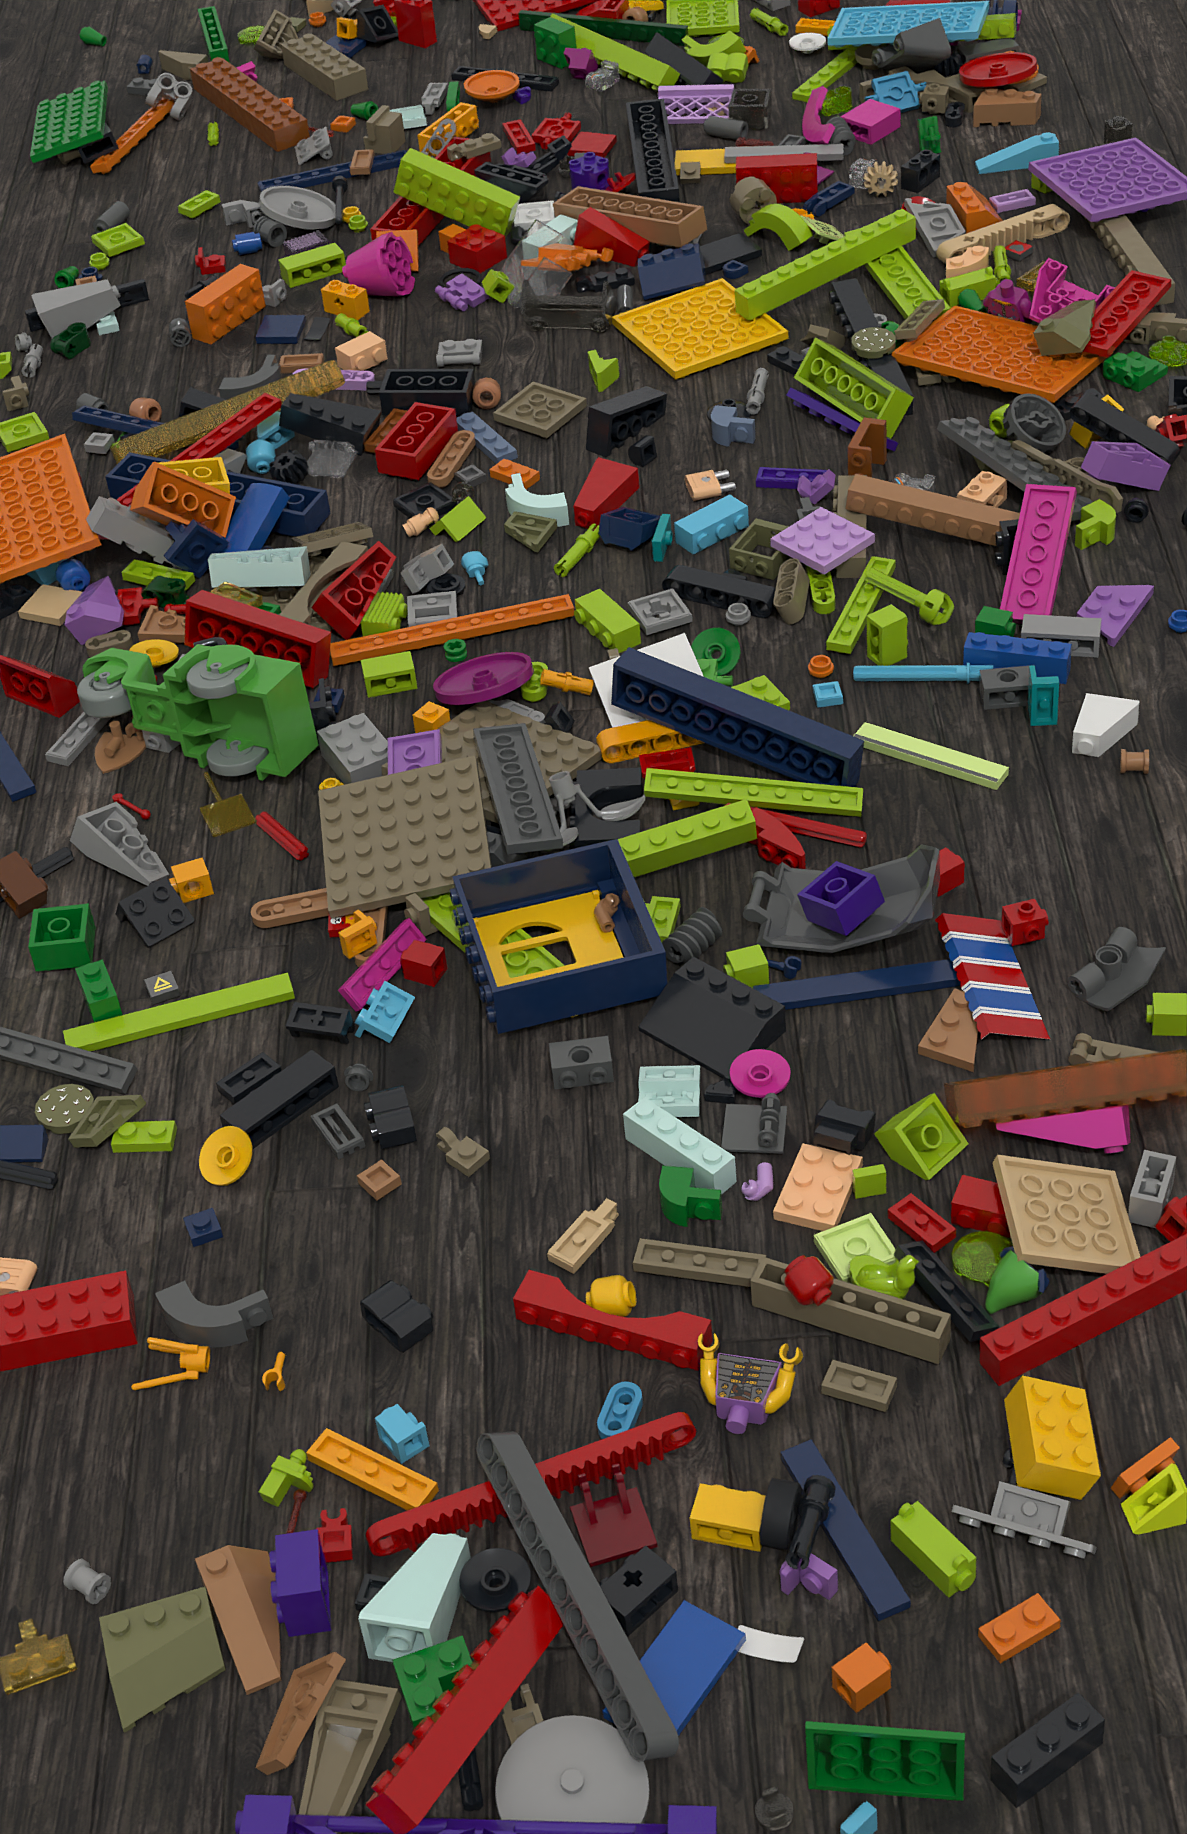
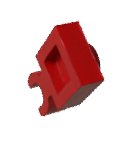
[316,1508,353,1562]

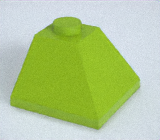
[874,1093,969,1180]

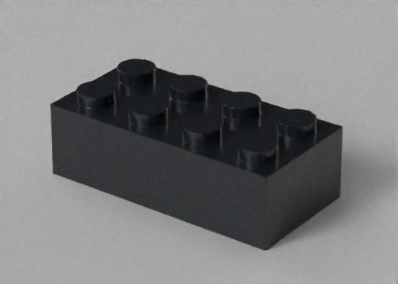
[379,369,475,417]

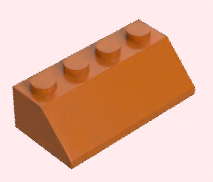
[130,462,236,538]

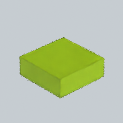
[852,1164,886,1199]

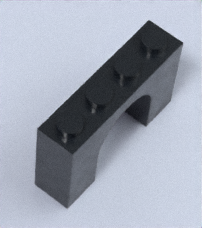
[569,767,643,850]

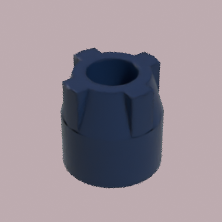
[136,55,153,74]

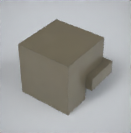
[363,105,406,154]

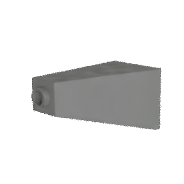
[31,279,121,338]

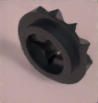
[427,573,466,597]

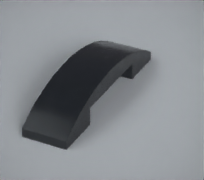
[526,135,572,174]

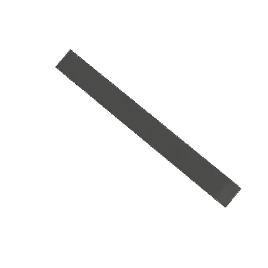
[476,1431,679,1762]

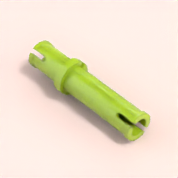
[750,8,788,36]
[993,245,1011,284]
[554,524,601,577]

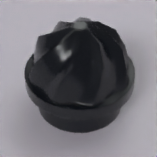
[1124,497,1149,523]

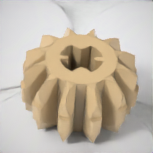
[864,161,898,197]

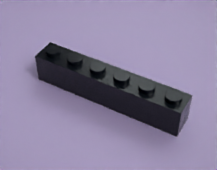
[645,33,724,85]

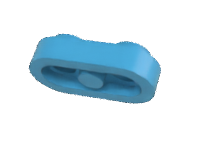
[597,1382,643,1439]

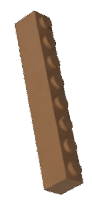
[845,474,1020,547]

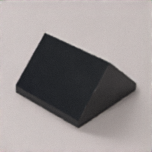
[357,5,399,43]

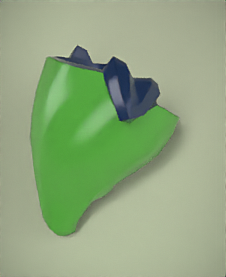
[985,1246,1049,1314]

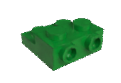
[1103,351,1168,392]

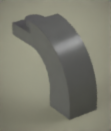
[219,355,283,406]
[155,1281,273,1348]

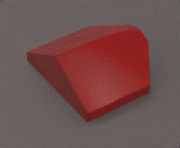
[639,747,696,779]

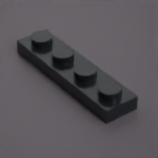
[894,1240,1000,1342]

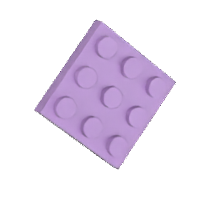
[771,507,875,574]

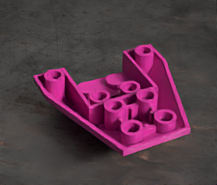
[1029,258,1115,323]

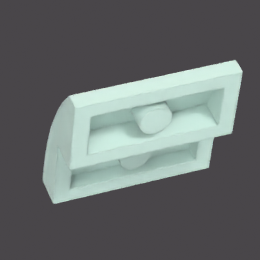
[390,105,427,129]
[638,1065,700,1117]

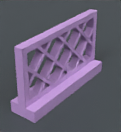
[658,84,735,124]

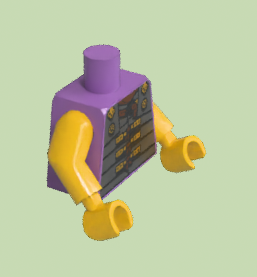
[698,1333,803,1434]

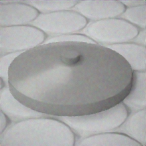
[259,186,336,229]
[495,1715,649,1823]

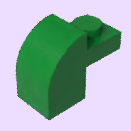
[659,1165,723,1227]

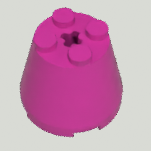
[342,232,415,296]

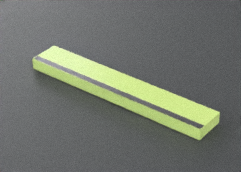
[854,722,1009,790]

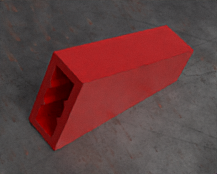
[573,207,650,267]
[573,457,640,530]

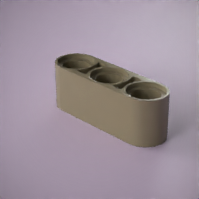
[773,558,810,624]

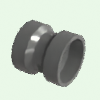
[169,318,191,347]

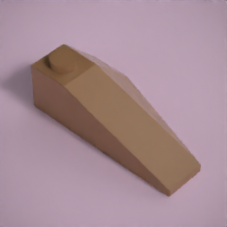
[195,1545,281,1695]

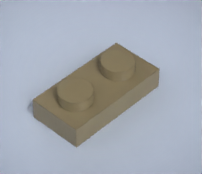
[821,1360,897,1412]

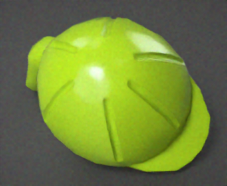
[849,1255,919,1299]

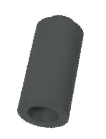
[703,116,748,141]
[93,201,130,233]

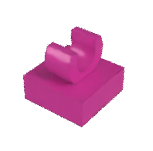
[237,61,257,82]

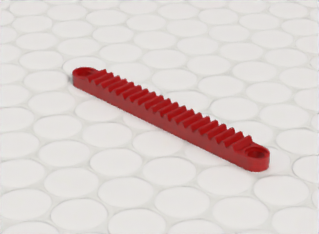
[365,1412,696,1556]

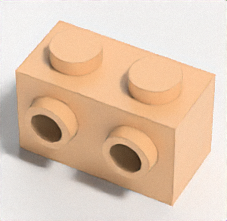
[335,331,388,371]
[957,471,1007,508]

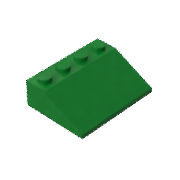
[805,1721,965,1801]

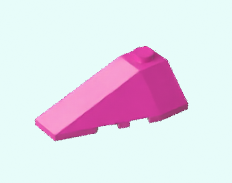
[996,1104,1131,1153]

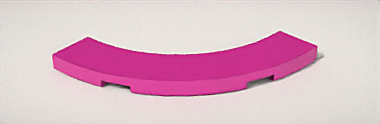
[802,86,835,145]

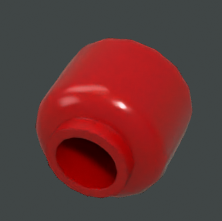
[784,1255,834,1306]

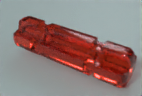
[736,137,773,147]

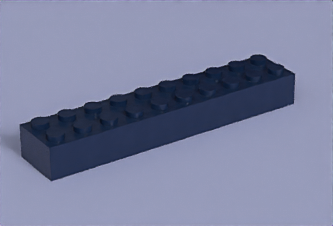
[105,452,331,537]
[611,647,864,787]

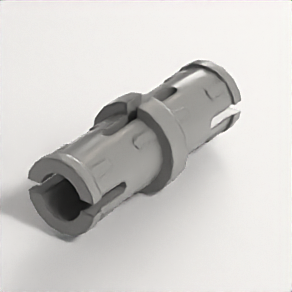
[22,344,44,378]

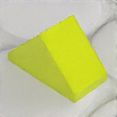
[1121,1463,1187,1535]

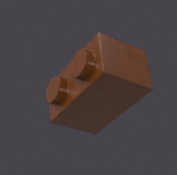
[0,851,48,919]

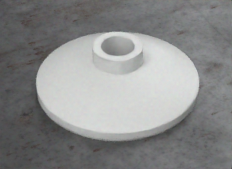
[789,33,826,54]

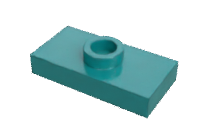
[652,514,673,562]

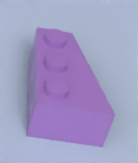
[1081,441,1170,491]

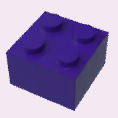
[797,861,885,936]
[270,1529,332,1637]

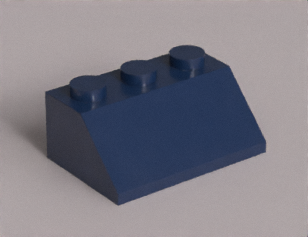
[638,243,705,300]

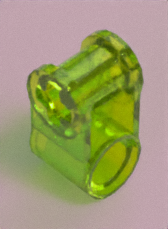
[821,86,852,116]

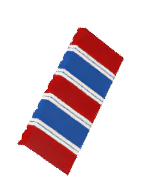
[935,913,1050,1040]

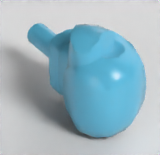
[461,551,489,585]

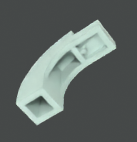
[505,473,569,527]

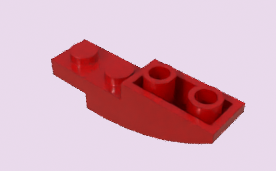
[725,803,806,869]

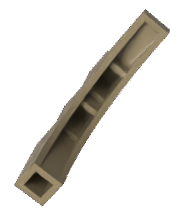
[859,66,984,113]

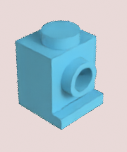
[375,1404,429,1464]

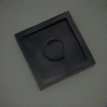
[393,482,457,518]

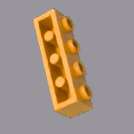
[418,103,479,157]

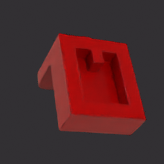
[195,247,226,275]

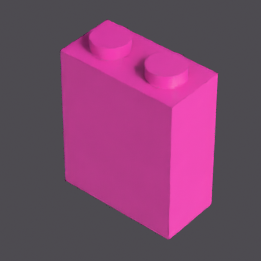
[841,99,901,145]

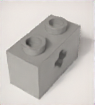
[1128,1150,1176,1228]

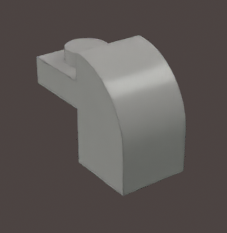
[401,544,454,594]

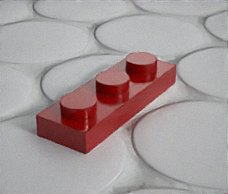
[502,119,536,154]

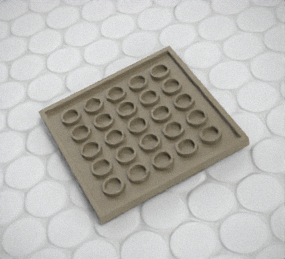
[381,701,602,824]
[318,755,492,918]

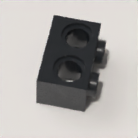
[901,150,940,193]

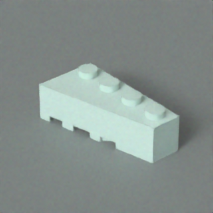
[208,546,311,590]

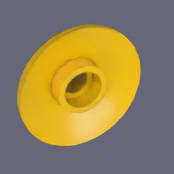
[129,639,179,668]
[199,1126,252,1186]

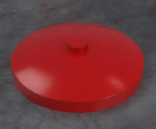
[959,52,1037,87]

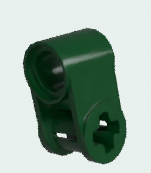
[50,322,91,359]
[142,576,189,608]

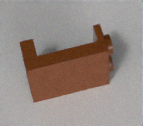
[848,417,887,477]

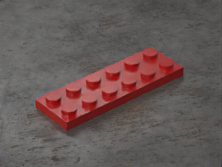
[1082,270,1171,358]

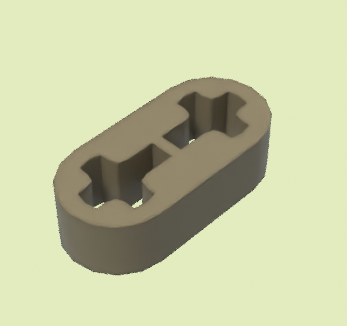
[85,630,133,658]

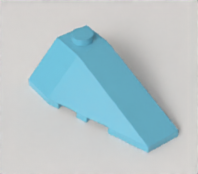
[975,132,1059,174]

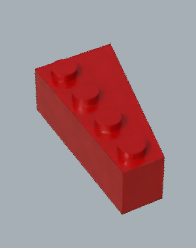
[312,541,396,640]

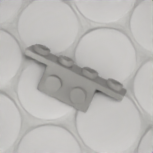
[952,1481,1097,1559]

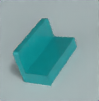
[1028,665,1059,726]

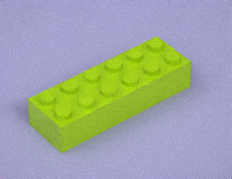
[393,148,520,238]
[794,338,914,438]

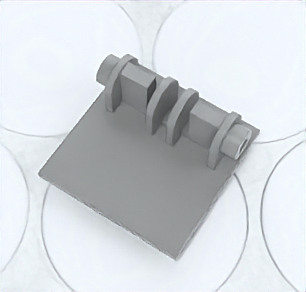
[295,127,333,165]

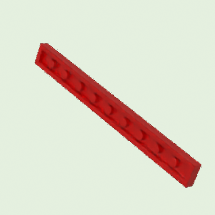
[117,393,282,507]

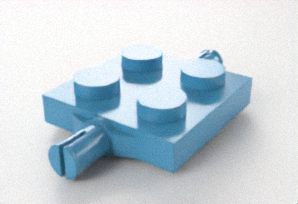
[864,71,927,113]

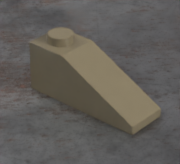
[159,50,208,80]

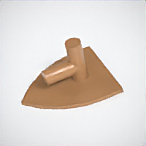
[95,721,146,774]

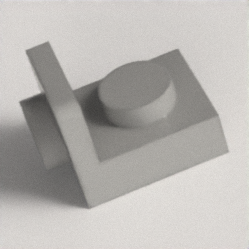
[262,279,287,307]

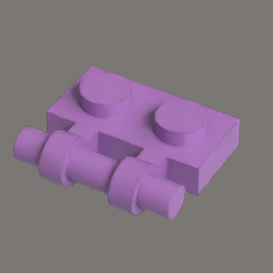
[435,274,489,311]

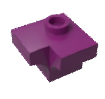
[564,48,598,80]

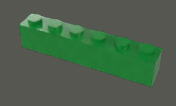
[198,6,230,63]

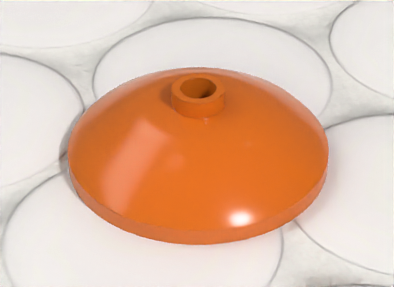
[464,70,520,103]

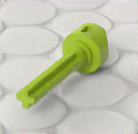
[865,567,954,625]

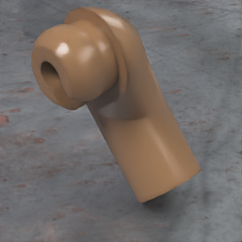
[594,893,620,933]

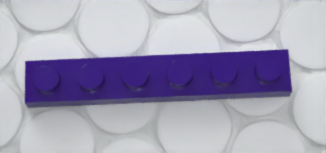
[786,387,898,451]

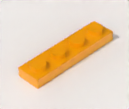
[306,1428,439,1510]

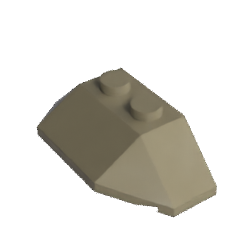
[254,10,298,59]

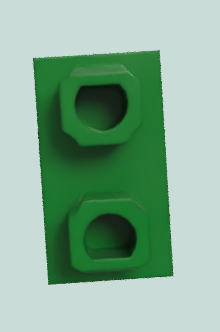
[916,116,941,153]

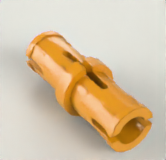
[540,669,593,696]

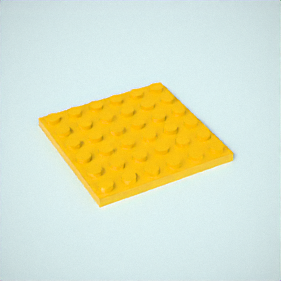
[612,278,789,379]

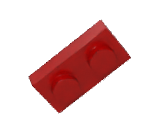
[888,1193,956,1253]

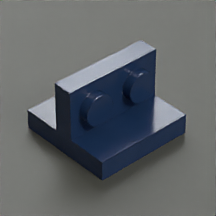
[164,519,229,579]

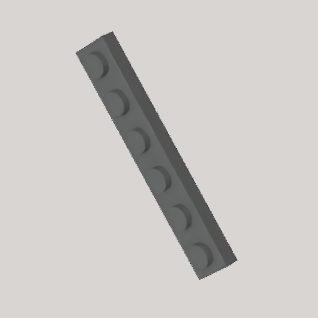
[0,1027,138,1094]

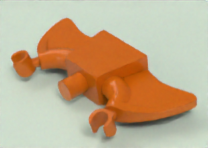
[521,243,613,271]

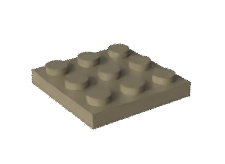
[493,381,587,438]
[291,522,373,556]

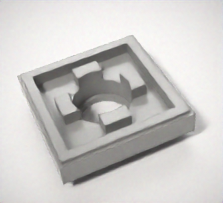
[628,589,693,635]

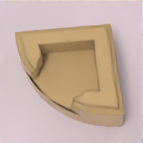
[479,24,497,40]

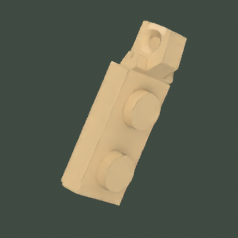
[547,1198,619,1274]

